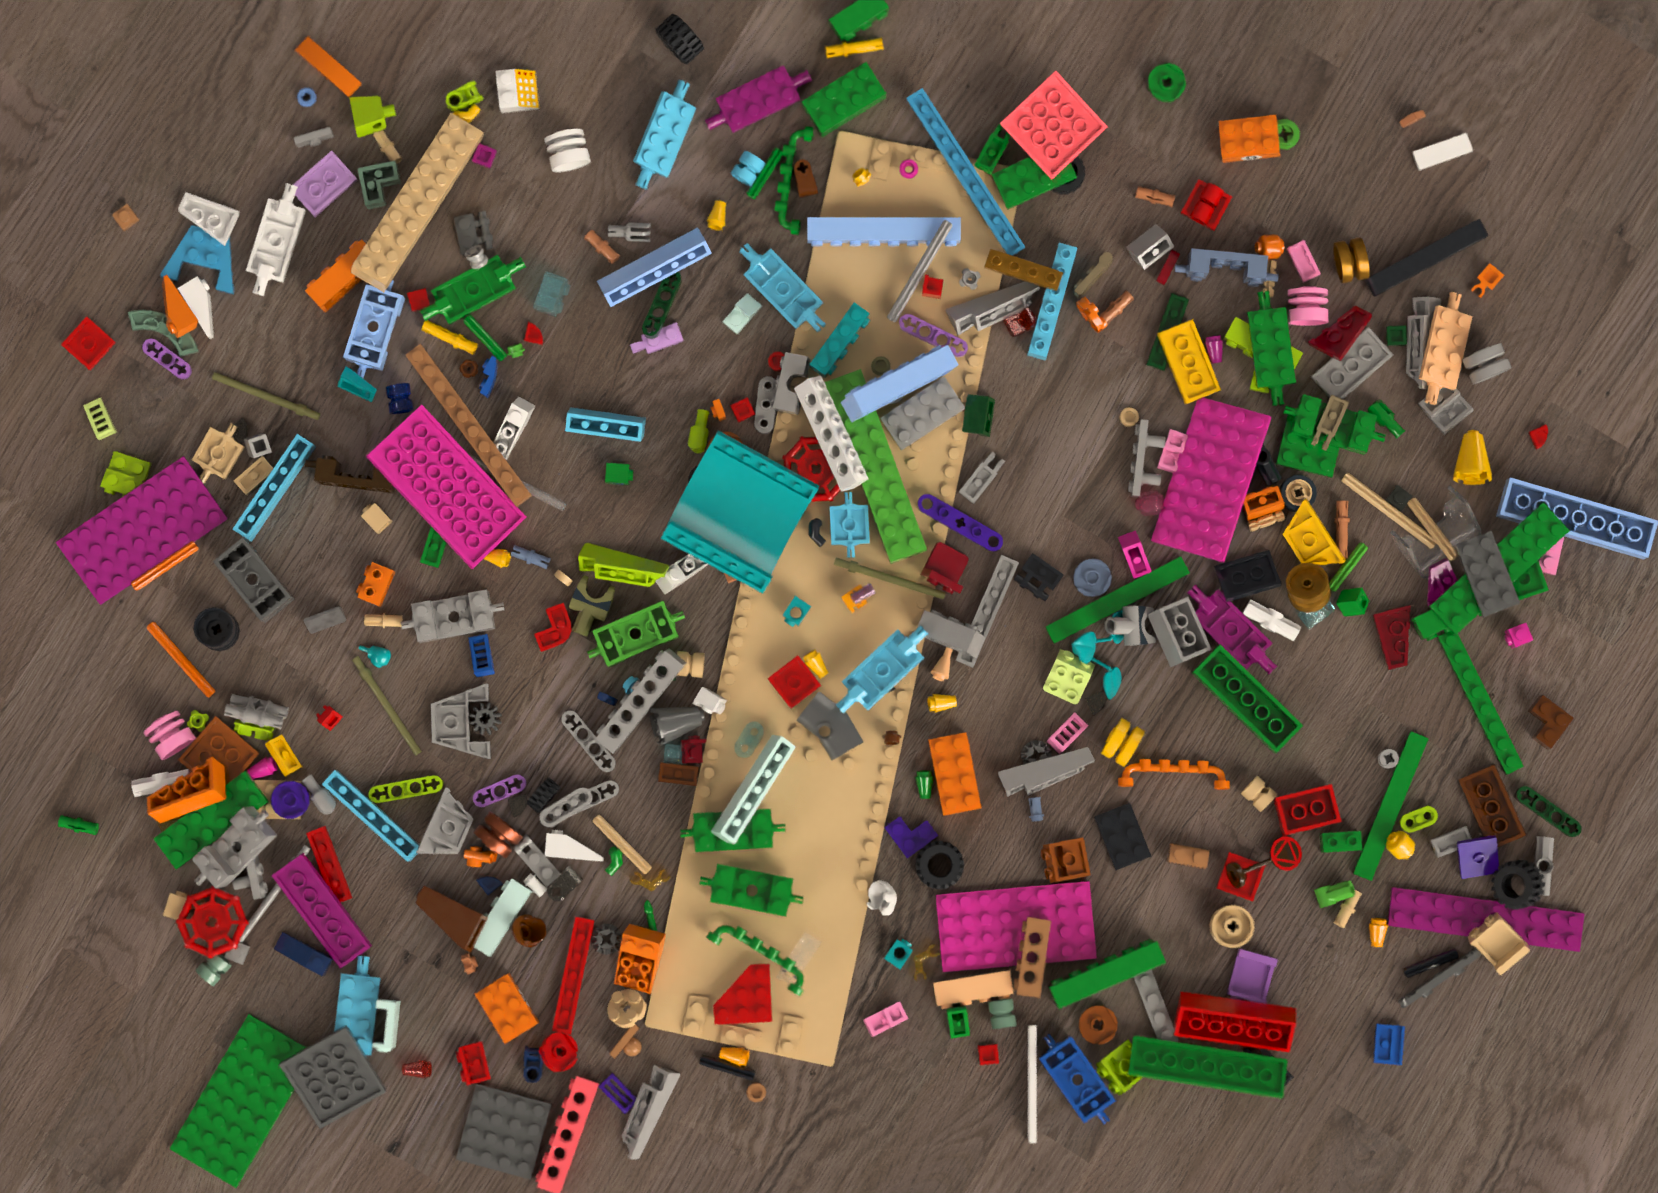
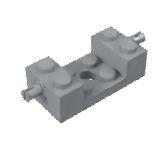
[401,590,504,643]
[192,806,277,888]

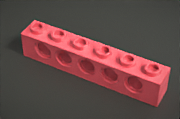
[536,1075,599,1193]

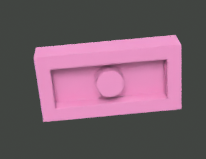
[1538,537,1564,575]

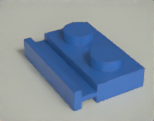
[1373,1024,1405,1065]

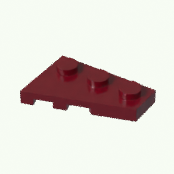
[1308,305,1372,361]
[1373,605,1411,670]

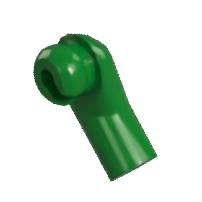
[605,847,623,876]

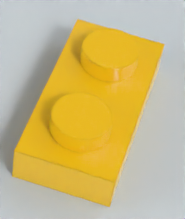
[265,735,302,776]

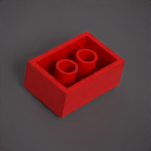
[1273,784,1341,836]

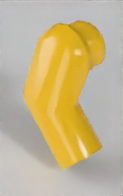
[453,104,480,123]

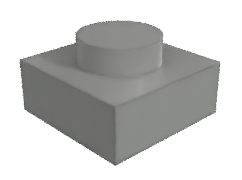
[224,942,250,965]

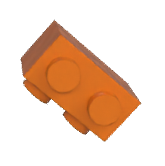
[1242,486,1284,521]
[356,562,395,607]

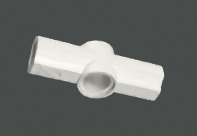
[1243,599,1301,641]
[131,769,190,797]

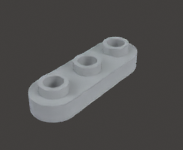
[755,376,777,434]
[540,788,593,827]

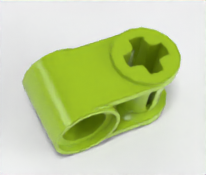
[446,81,483,112]

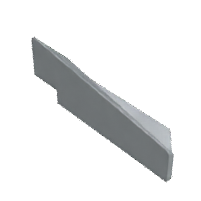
[946,281,1040,335]
[1406,297,1441,390]
[998,747,1095,797]
[622,1065,680,1159]

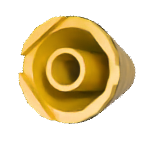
[1453,430,1492,485]

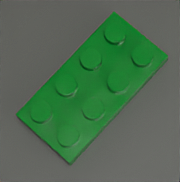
[992,157,1077,210]

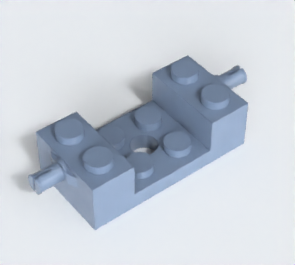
[1175,248,1279,287]

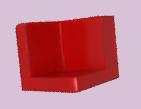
[922,274,944,299]

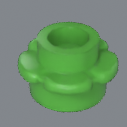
[507,343,525,358]

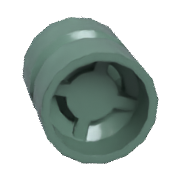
[195,954,232,986]
[988,999,1017,1029]

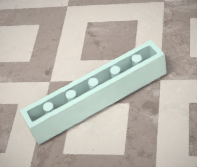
[711,735,796,844]

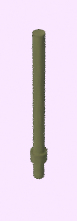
[212,372,321,420]
[834,558,946,600]
[352,656,422,756]

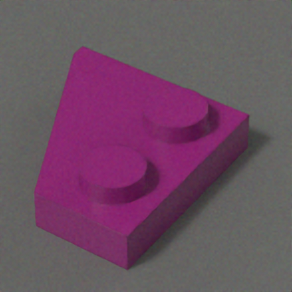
[1427,558,1457,609]

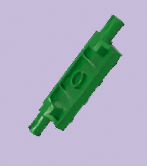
[420,255,526,325]
[1247,291,1296,406]

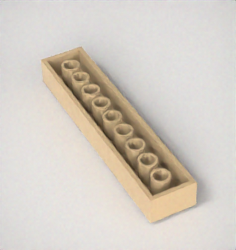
[351,113,484,292]

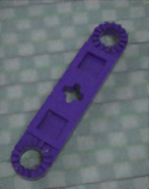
[917,494,1003,551]

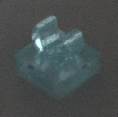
[663,744,683,765]

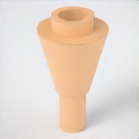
[931,647,953,681]

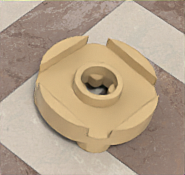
[607,989,646,1028]

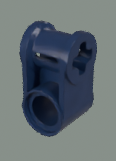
[523,1045,544,1083]

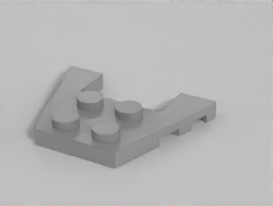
[431,684,491,759]

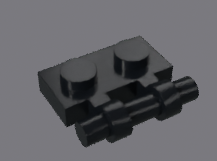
[1014,553,1064,601]

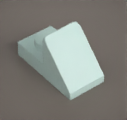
[723,293,762,335]

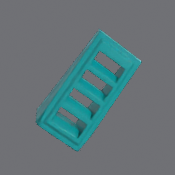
[337,367,377,402]

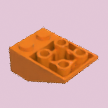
[614,924,666,994]

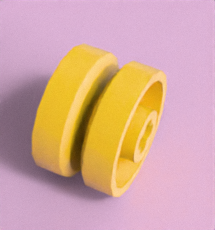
[1100,718,1145,767]

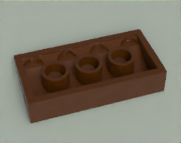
[1459,764,1527,848]

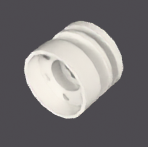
[544,129,590,172]

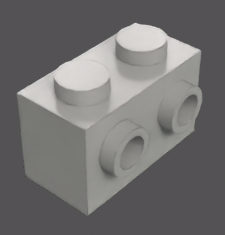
[1126,224,1174,270]

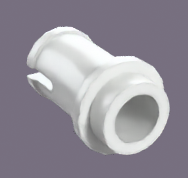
[523,873,548,898]

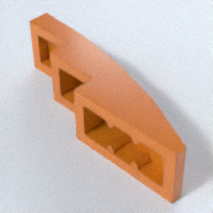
[295,37,362,98]

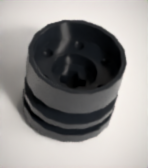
[193,607,240,651]

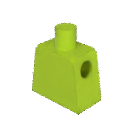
[350,96,396,138]

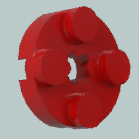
[539,1032,578,1072]

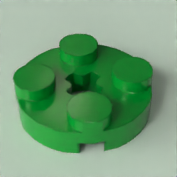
[1148,63,1186,102]

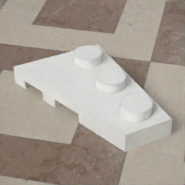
[178,193,239,246]

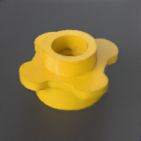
[852,167,871,186]

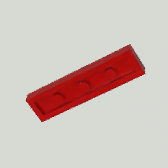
[306,826,352,903]

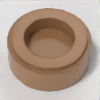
[747,1082,766,1102]

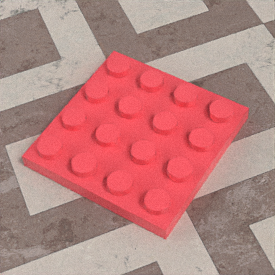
[999,70,1108,180]

